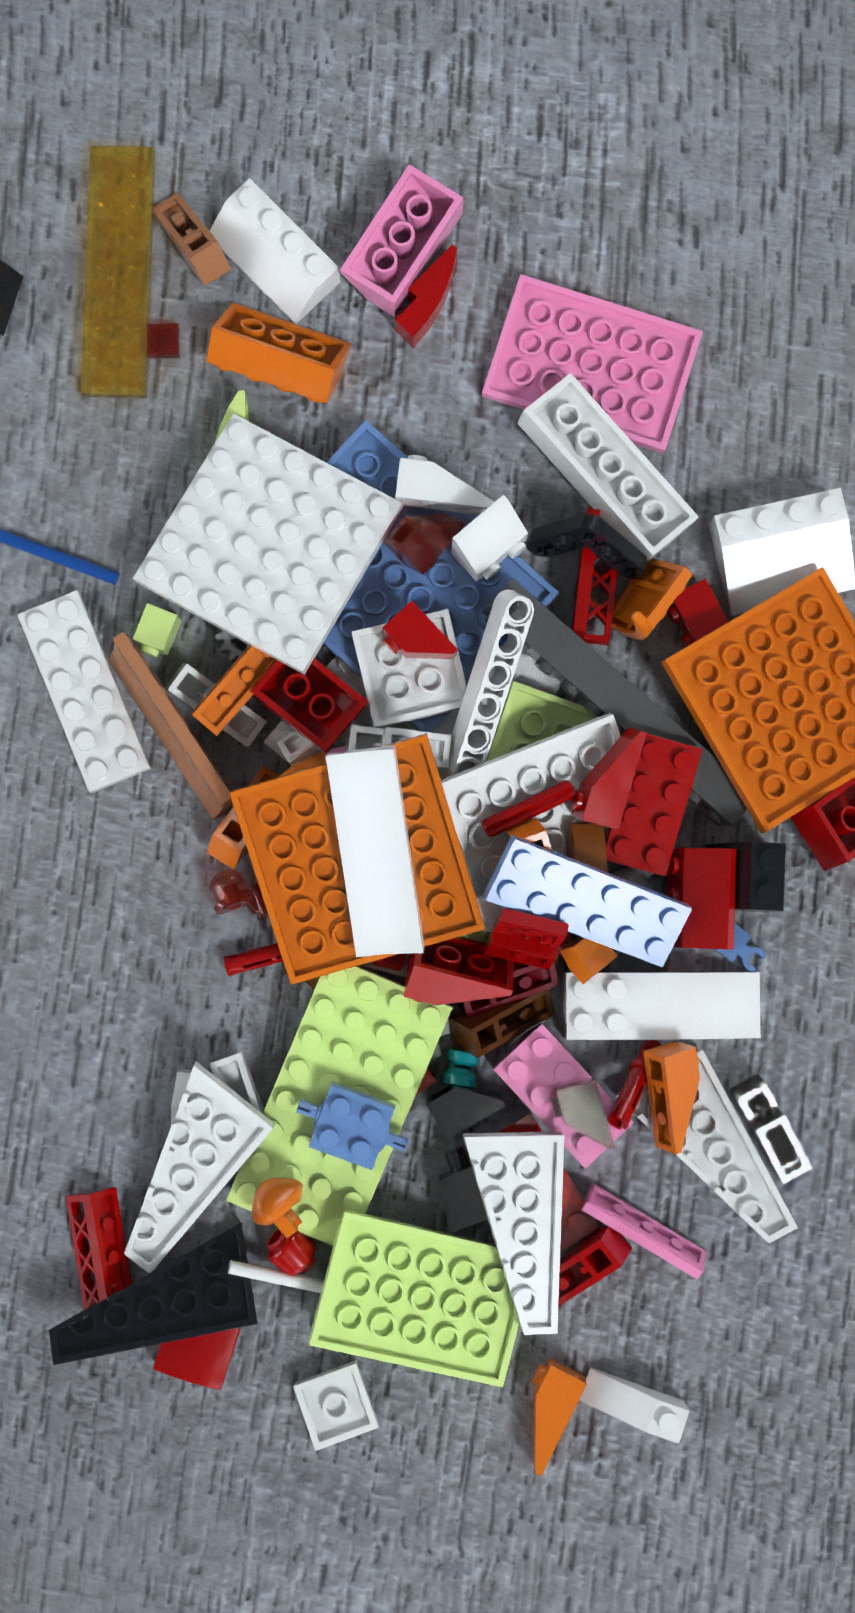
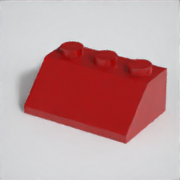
[664,848,737,950]

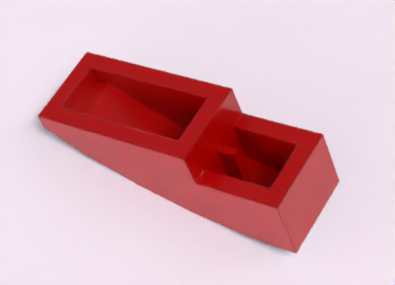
[395,244,457,348]

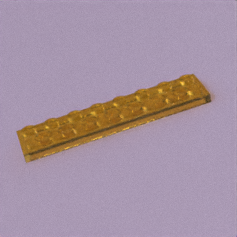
[81,146,156,399]

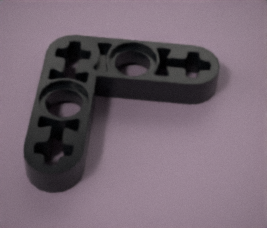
[527,514,647,579]

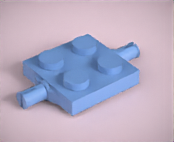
[296,1081,409,1170]

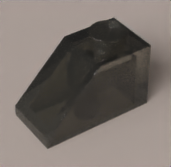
[550,1077,615,1148]

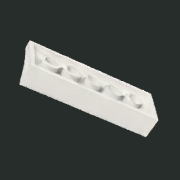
[517,373,699,564]
[326,745,424,957]

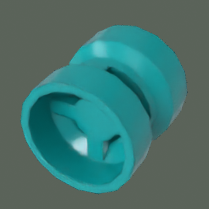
[443,1048,480,1087]

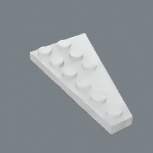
[614,1049,798,1243]
[124,1061,275,1273]
[462,1132,564,1335]

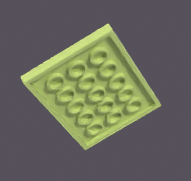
[308,1209,519,1387]

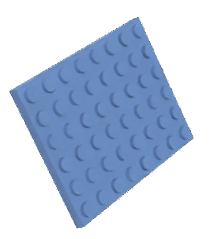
[323,420,559,733]

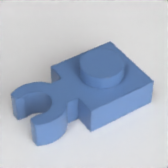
[714,923,767,972]

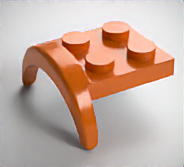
[589,558,693,640]

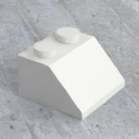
[451,495,528,582]

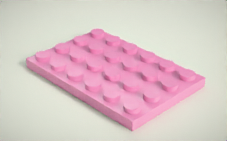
[481,274,703,454]

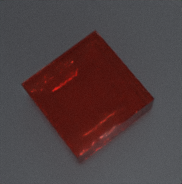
[146,323,180,359]

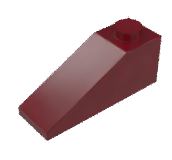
[457,962,559,1019]

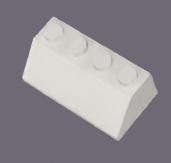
[210,178,341,324]

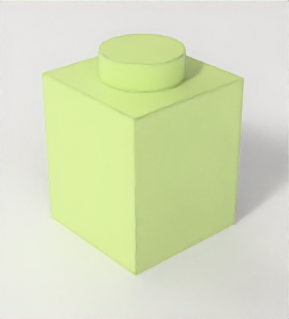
[133,603,182,658]

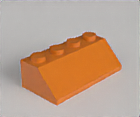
[206,302,352,404]

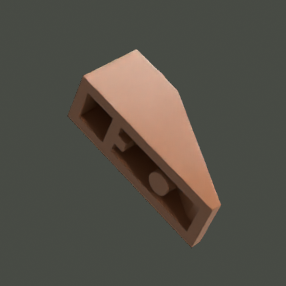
[151,192,231,286]

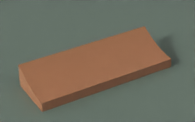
[108,632,233,820]

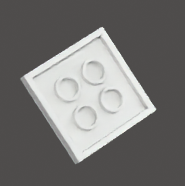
[351,609,467,728]

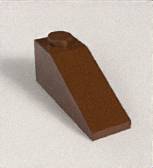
[448,989,556,1058]

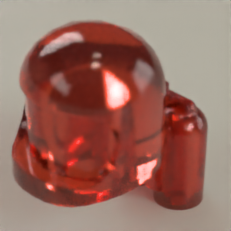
[209,869,269,920]

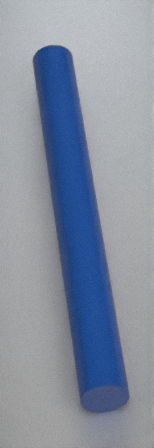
[0,529,120,585]

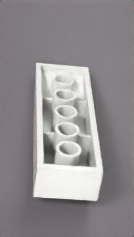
[563,972,761,1040]

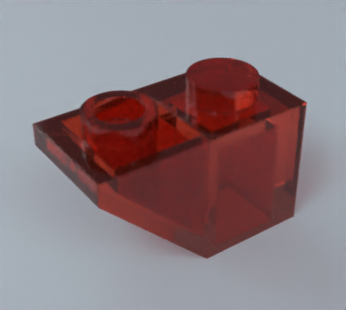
[384,512,465,575]

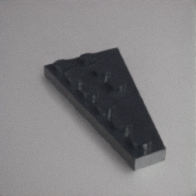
[49,1222,258,1366]

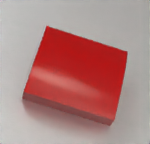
[484,908,569,970]
[153,1328,241,1390]

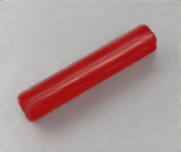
[481,781,576,837]

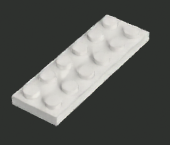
[17,590,151,793]

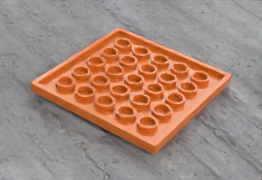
[661,567,855,833]
[229,733,485,985]

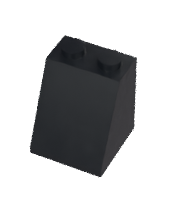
[705,842,786,913]

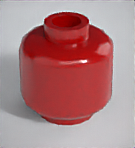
[266,1229,316,1276]

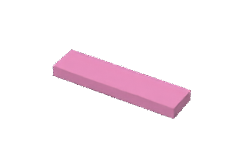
[581,1184,707,1279]

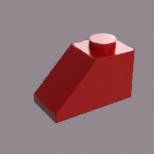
[382,601,458,659]

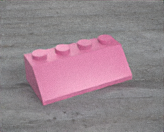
[340,164,464,317]

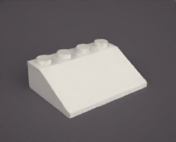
[708,488,855,617]

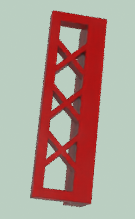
[571,508,617,646]
[66,1187,132,1310]

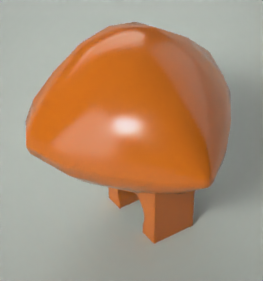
[252,1177,303,1238]

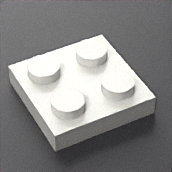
[293,1360,379,1451]

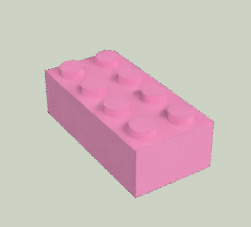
[492,1023,634,1169]

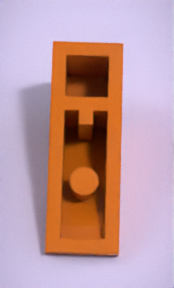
[206,766,280,870]
[643,1041,700,1154]
[532,1357,587,1476]

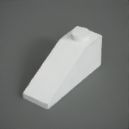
[395,455,494,515]
[579,1367,690,1444]

